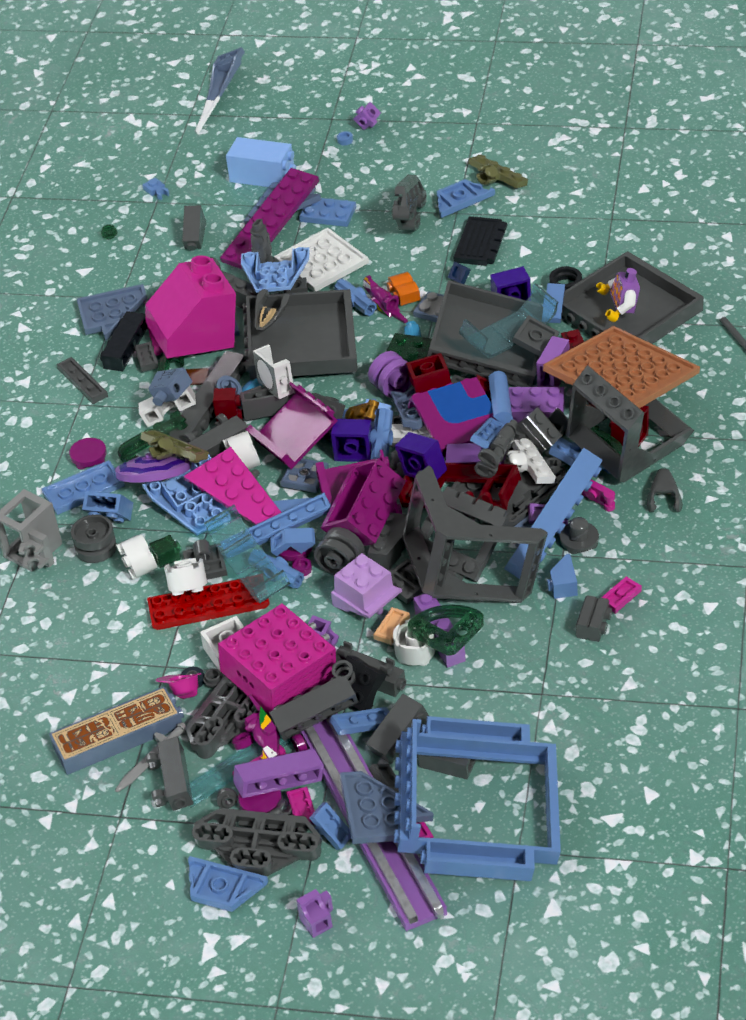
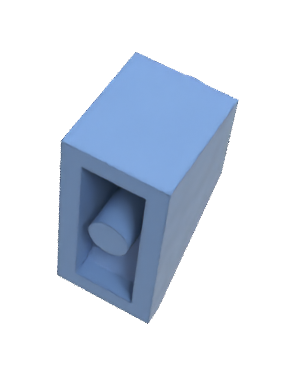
[547,554,578,599]

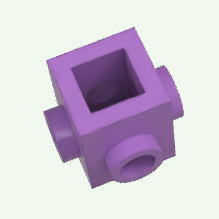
[353,102,381,130]

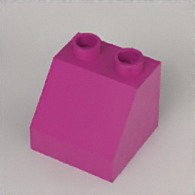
[145,255,236,358]

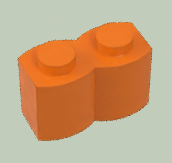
[386,272,420,306]

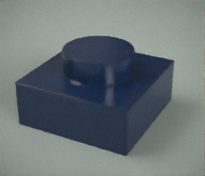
[448,262,471,284]

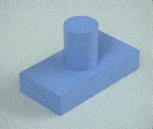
[309,802,351,850]

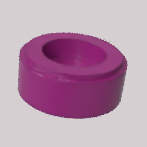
[292,558,312,576]
[232,732,254,750]
[291,733,308,752]

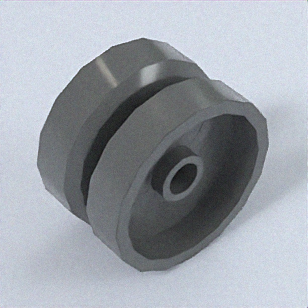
[71,514,117,563]
[314,527,365,575]

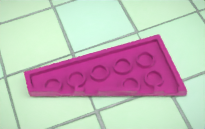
[183,447,282,525]

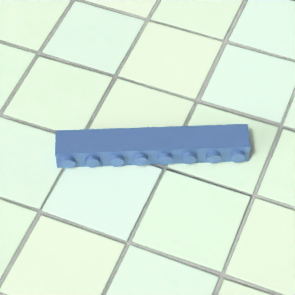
[504,448,603,579]

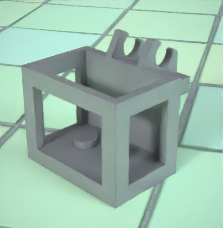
[0,489,62,572]

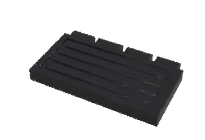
[453,216,508,266]

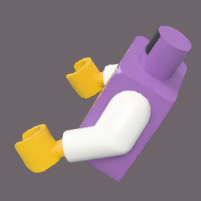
[596,268,640,322]

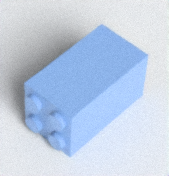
[226,137,296,187]

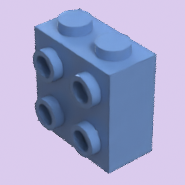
[82,491,134,523]

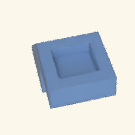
[270,528,316,556]

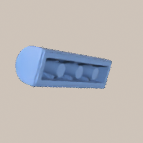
[489,371,513,424]

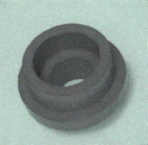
[203,668,223,688]
[216,788,238,808]

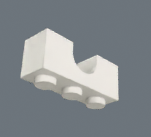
[138,385,196,427]

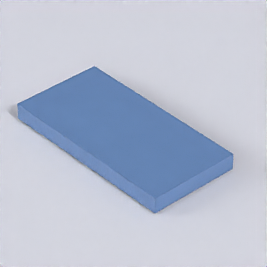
[42,460,125,515]

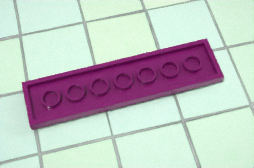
[220,168,319,269]

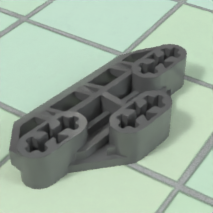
[392,174,427,231]
[479,457,566,527]
[185,675,259,759]
[192,808,322,876]

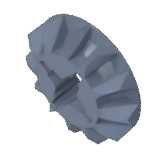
[215,376,242,395]

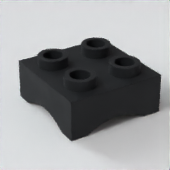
[339,655,387,711]

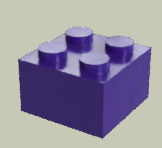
[490,266,531,302]
[331,419,372,462]
[395,432,447,480]

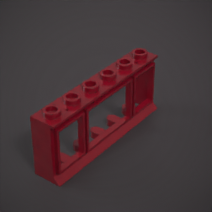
[398,463,522,511]

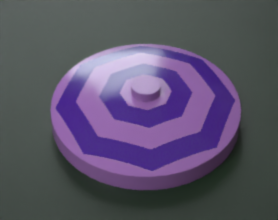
[115,453,191,483]

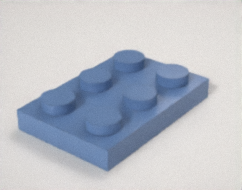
[299,198,356,227]

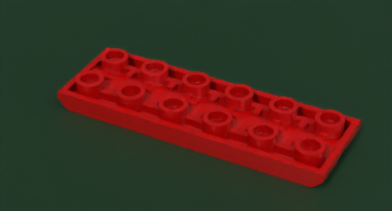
[147,574,270,630]

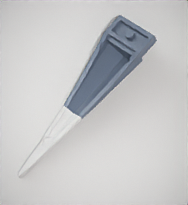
[195,47,245,134]

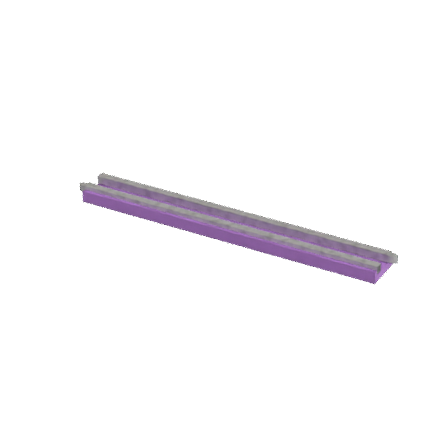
[300,713,447,931]

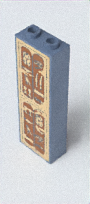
[49,686,184,775]

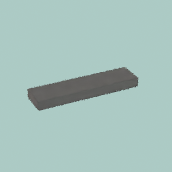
[57,357,108,404]

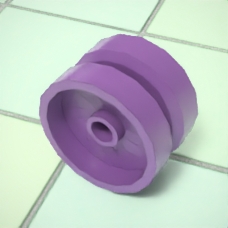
[368,351,412,398]

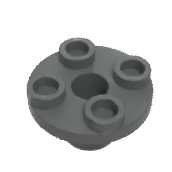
[560,517,599,554]

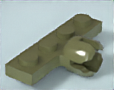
[469,155,528,188]
[141,430,209,463]

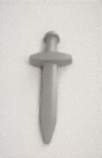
[115,722,186,792]

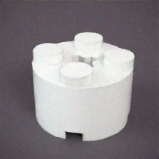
[223,431,261,470]
[116,534,157,580]
[164,558,207,596]
[393,619,435,666]

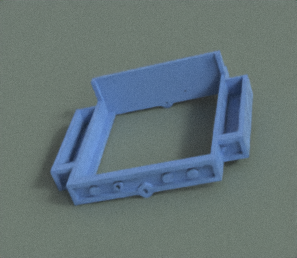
[394,716,561,881]

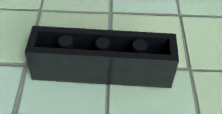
[100,311,148,372]

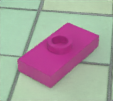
[286,786,315,829]

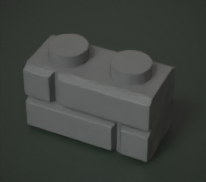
[517,407,562,452]
[576,595,612,642]

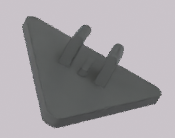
[548,408,568,436]

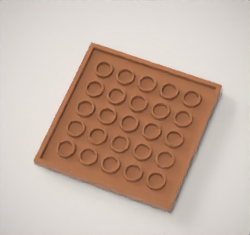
[543,326,700,408]

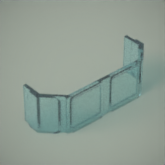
[459,283,558,358]
[204,505,290,603]

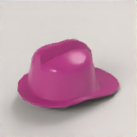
[156,673,201,699]

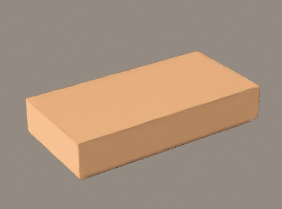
[373,607,410,645]

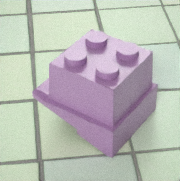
[331,553,402,619]

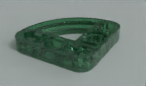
[408,605,484,656]

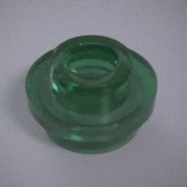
[101,224,118,239]

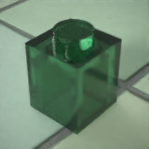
[149,535,181,568]

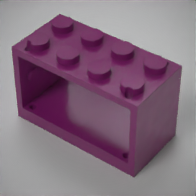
[321,458,406,546]

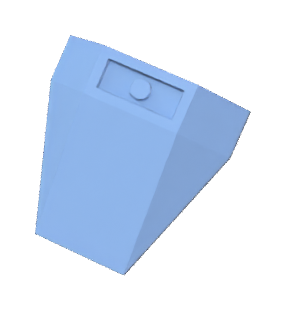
[241,247,310,293]
[142,454,230,536]

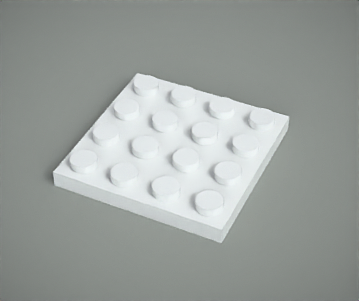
[274,228,369,292]

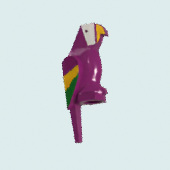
[363,275,408,323]
[244,694,280,760]

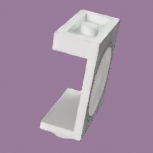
[253,345,295,399]

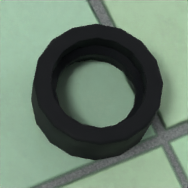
[549,266,582,290]

